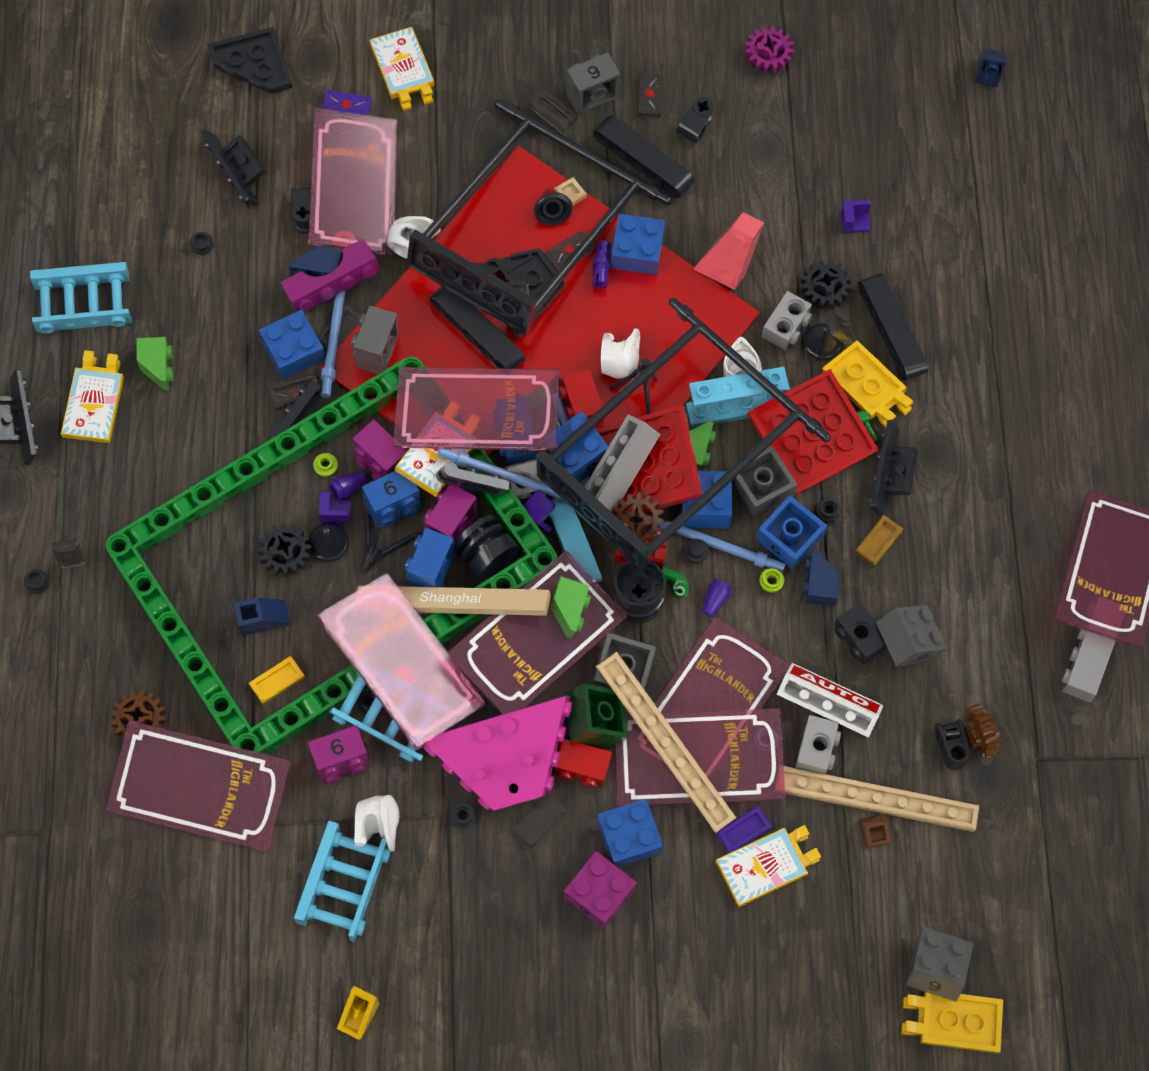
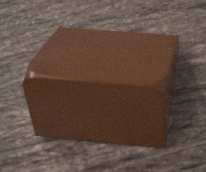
[859,814,892,848]

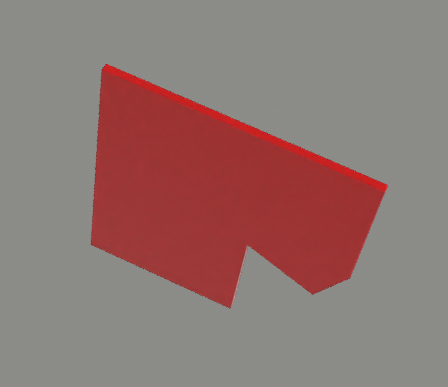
[320,146,760,470]

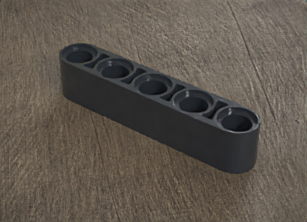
[593,115,695,199]
[858,273,928,381]
[429,286,526,376]

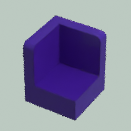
[840,200,871,233]
[523,489,556,532]
[319,492,351,524]

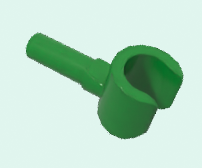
[856,411,878,442]

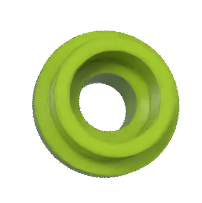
[313,453,338,477]
[759,568,784,593]

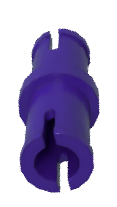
[592,240,611,289]

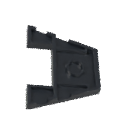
[474,248,565,339]

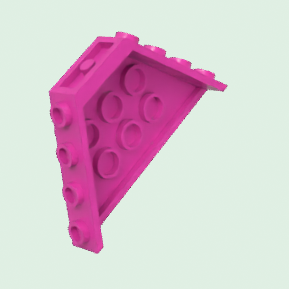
[421,696,572,811]

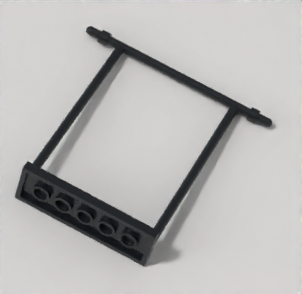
[406,100,672,335]
[536,298,831,573]

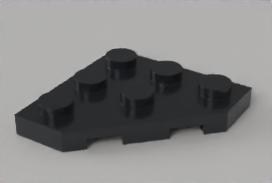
[207,27,293,94]

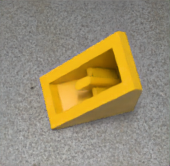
[337,986,379,1040]

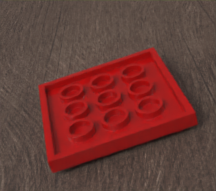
[747,369,879,496]
[596,404,703,516]

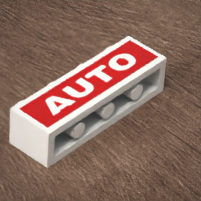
[777,663,884,738]

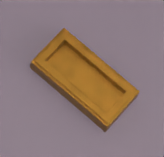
[855,515,903,567]

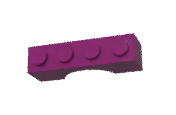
[281,238,382,312]

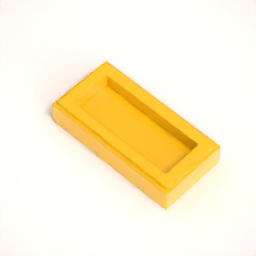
[249,656,305,705]

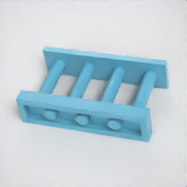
[30,262,132,333]
[686,367,790,428]
[329,658,450,762]
[294,821,391,942]

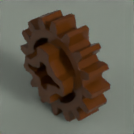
[613,493,666,545]
[110,690,167,745]
[964,703,1000,759]

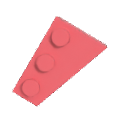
[693,213,764,290]

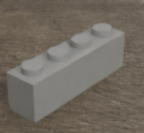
[585,415,660,513]
[1061,597,1126,703]

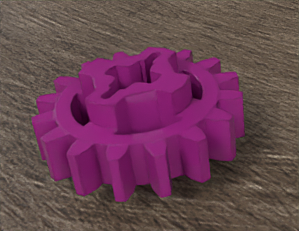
[745,26,794,74]

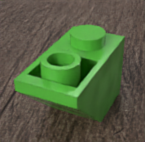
[137,337,173,391]
[690,421,716,471]
[550,577,591,638]

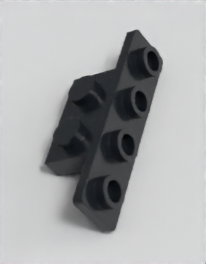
[201,129,266,206]
[0,369,38,465]
[869,420,918,516]

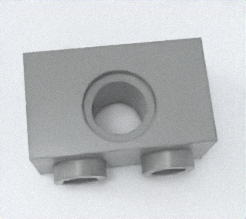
[795,715,841,774]

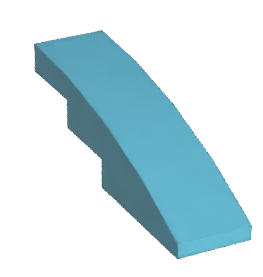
[549,498,602,585]

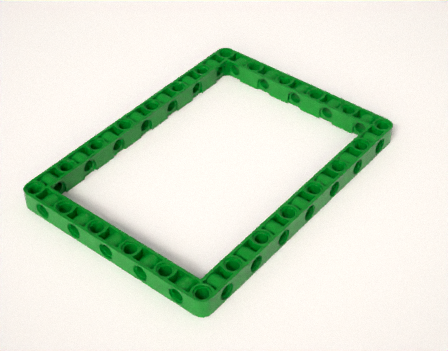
[106,357,557,763]

